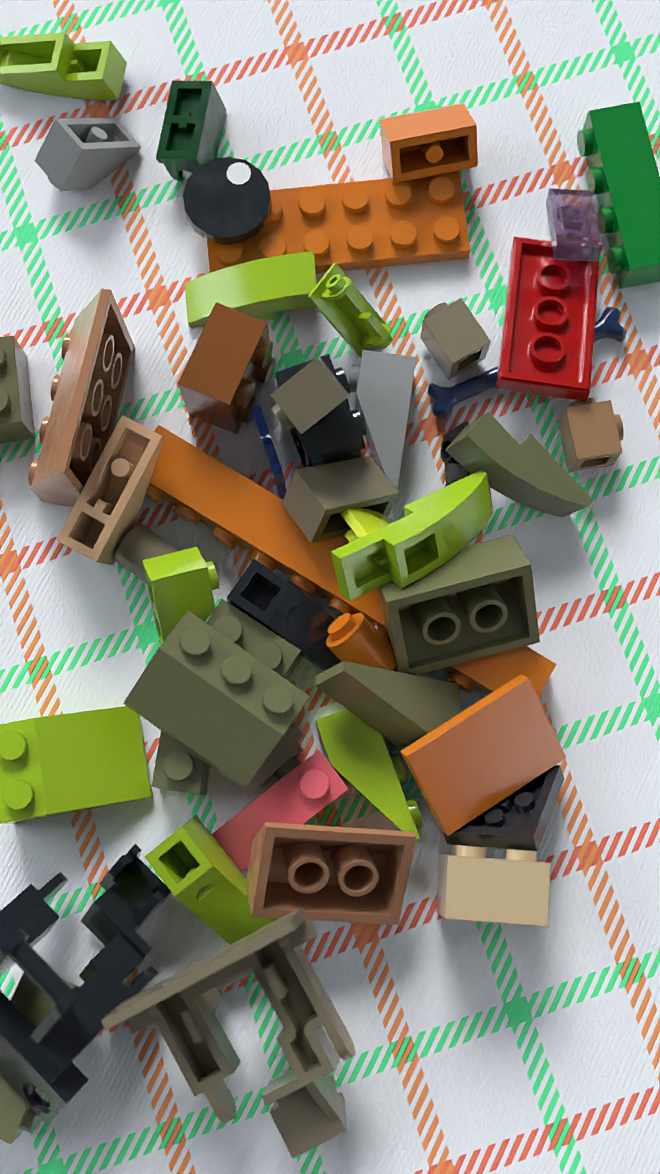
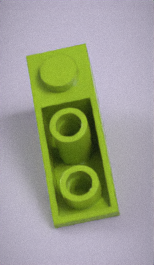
[315,709,424,840]
[144,815,278,945]

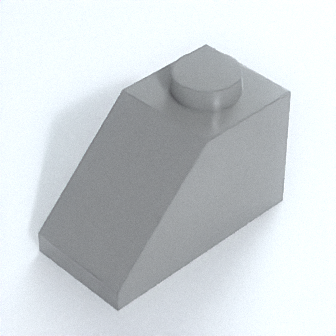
[35,117,142,191]

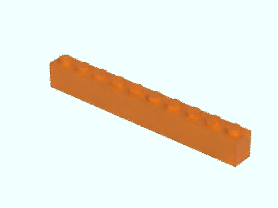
[145,425,557,696]

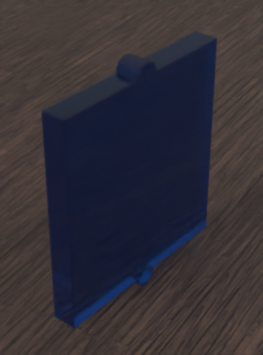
[251,405,287,499]

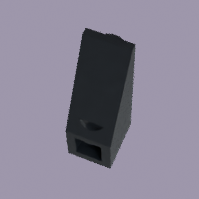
[226,559,341,671]

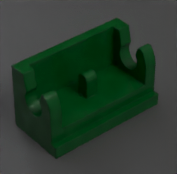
[156,80,227,182]

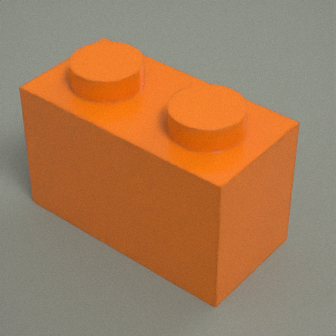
[379,103,478,183]

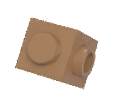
[558,398,624,472]

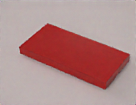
[496,236,600,402]

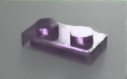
[546,188,602,261]

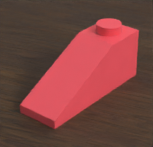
[212,750,349,872]

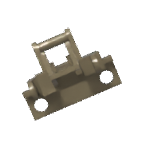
[101,907,356,1158]

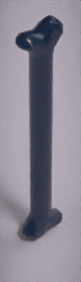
[427,307,626,419]

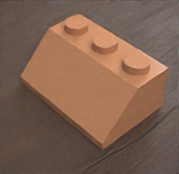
[246,822,416,925]

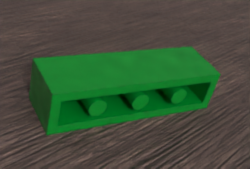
[577,102,660,289]

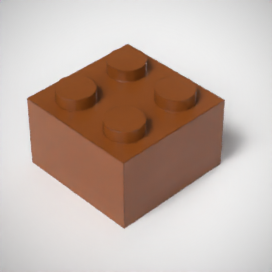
[178,302,276,434]

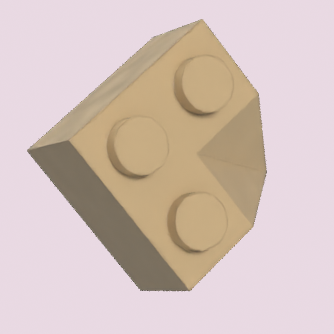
[437,845,551,927]

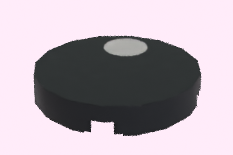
[183,157,272,245]

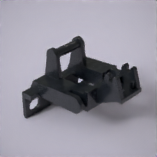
[0,844,173,1125]

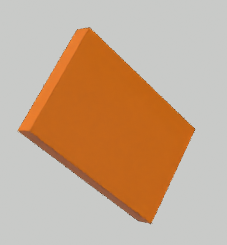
[400,674,566,836]

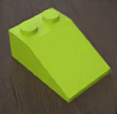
[0,706,153,824]

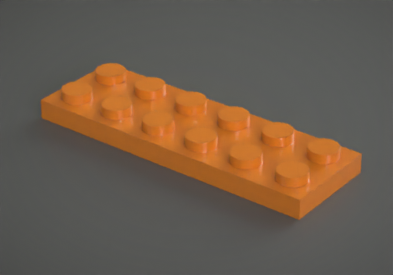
[207,171,470,274]

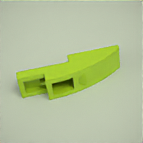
[331,470,493,601]

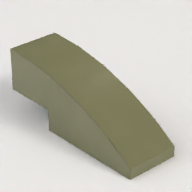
[445,412,593,517]

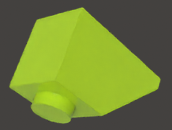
[142,547,219,644]

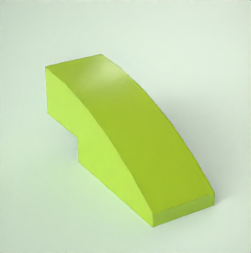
[0,32,127,100]
[185,251,317,327]

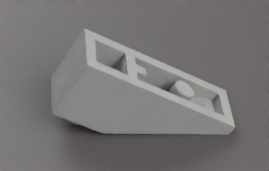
[349,350,416,490]

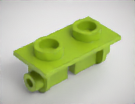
[308,263,393,358]

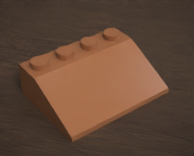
[28,288,135,508]

